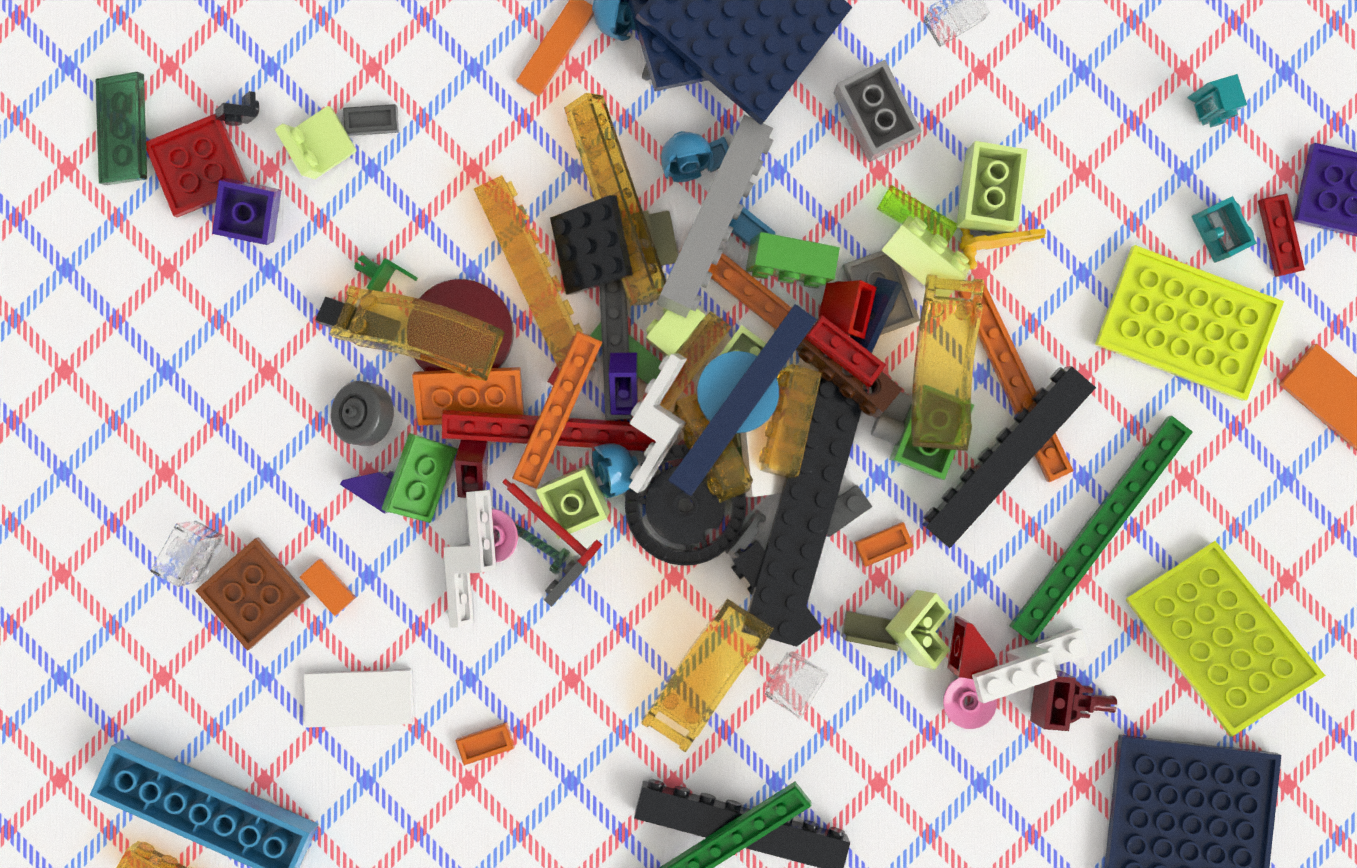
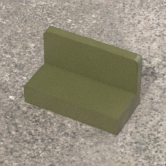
[638,210,678,268]
[841,610,899,651]

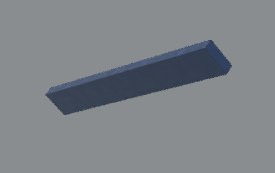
[668,304,817,497]

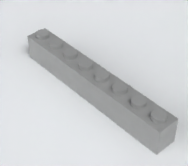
[656,114,773,318]

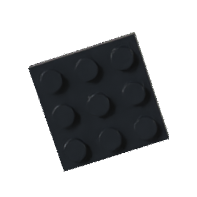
[550,195,633,295]

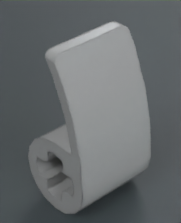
[871,392,914,445]

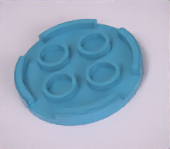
[697,351,779,433]

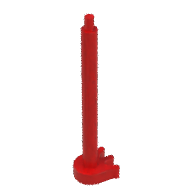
[502,478,603,566]

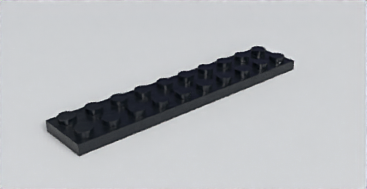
[742,374,868,646]

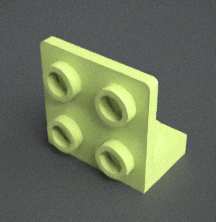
[275,106,357,179]

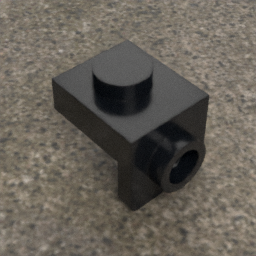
[215,91,259,126]

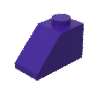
[609,353,638,415]
[340,470,395,514]

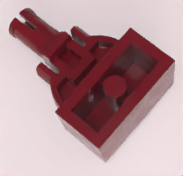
[1030,670,1117,731]

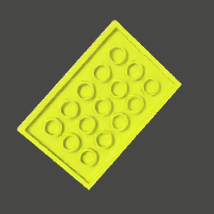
[1095,245,1284,401]
[1126,541,1326,737]

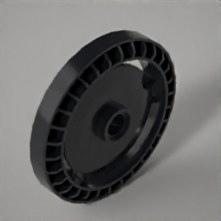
[625,444,746,566]

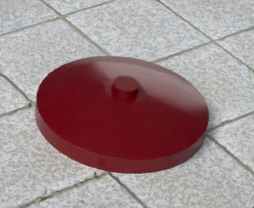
[407,279,514,371]

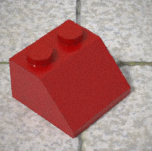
[947,616,998,679]

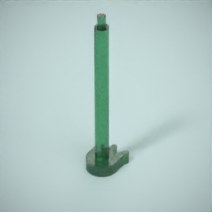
[492,508,571,574]

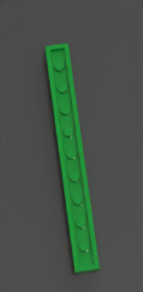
[1009,416,1193,643]

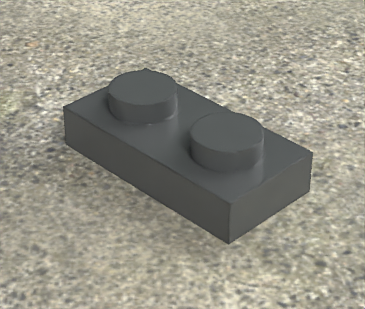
[827,485,873,537]
[544,559,589,607]

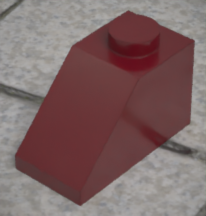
[455,440,489,498]

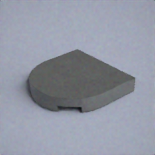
[725,509,766,559]

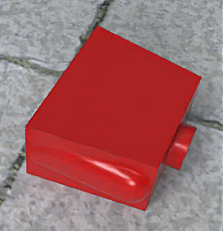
[818,280,877,339]

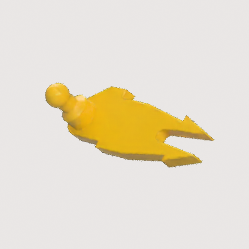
[959,228,1046,270]

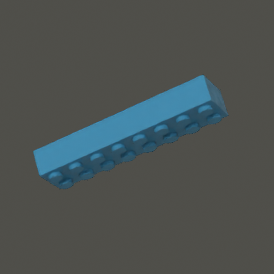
[89,738,319,868]

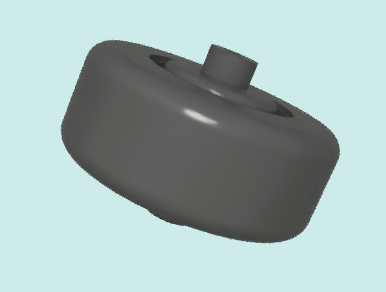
[331,381,394,446]

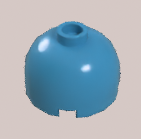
[592,0,636,41]
[660,131,715,182]
[592,443,639,498]

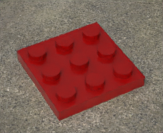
[144,114,248,218]

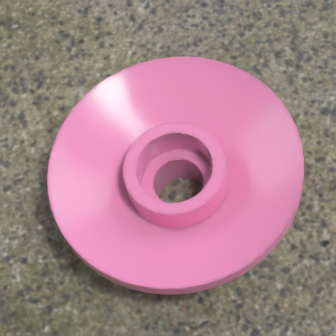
[492,509,518,562]
[943,677,997,729]

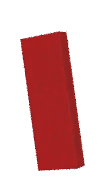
[1258,193,1305,277]
[805,315,886,387]

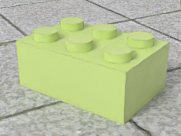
[956,141,1028,234]
[882,216,970,302]

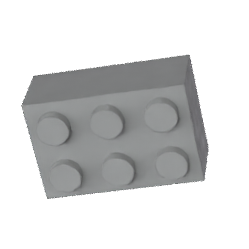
[833,60,921,162]

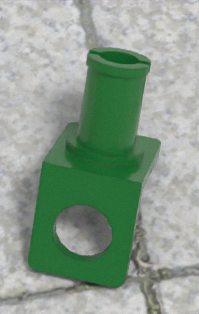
[354,255,418,295]

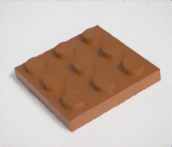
[195,537,310,651]

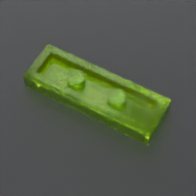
[876,185,958,243]

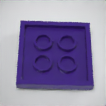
[1293,143,1357,237]

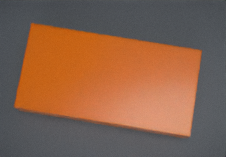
[854,522,914,567]
[300,558,357,616]
[455,722,515,765]

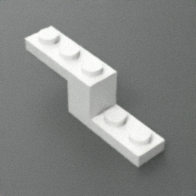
[629,353,687,493]
[443,490,496,628]
[972,628,1088,704]

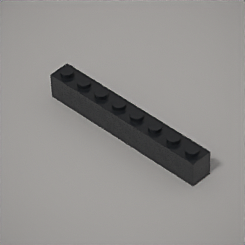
[922,366,1096,548]
[634,779,850,868]

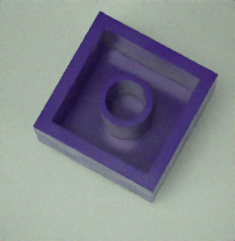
[212,178,282,245]

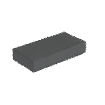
[343,104,399,136]

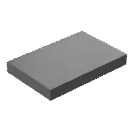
[842,250,920,335]

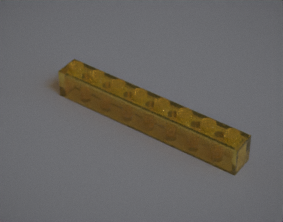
[564,93,666,306]
[474,175,597,372]

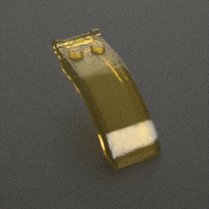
[911,274,984,451]
[329,286,505,381]
[641,598,774,752]

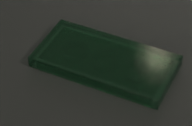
[95,72,147,185]

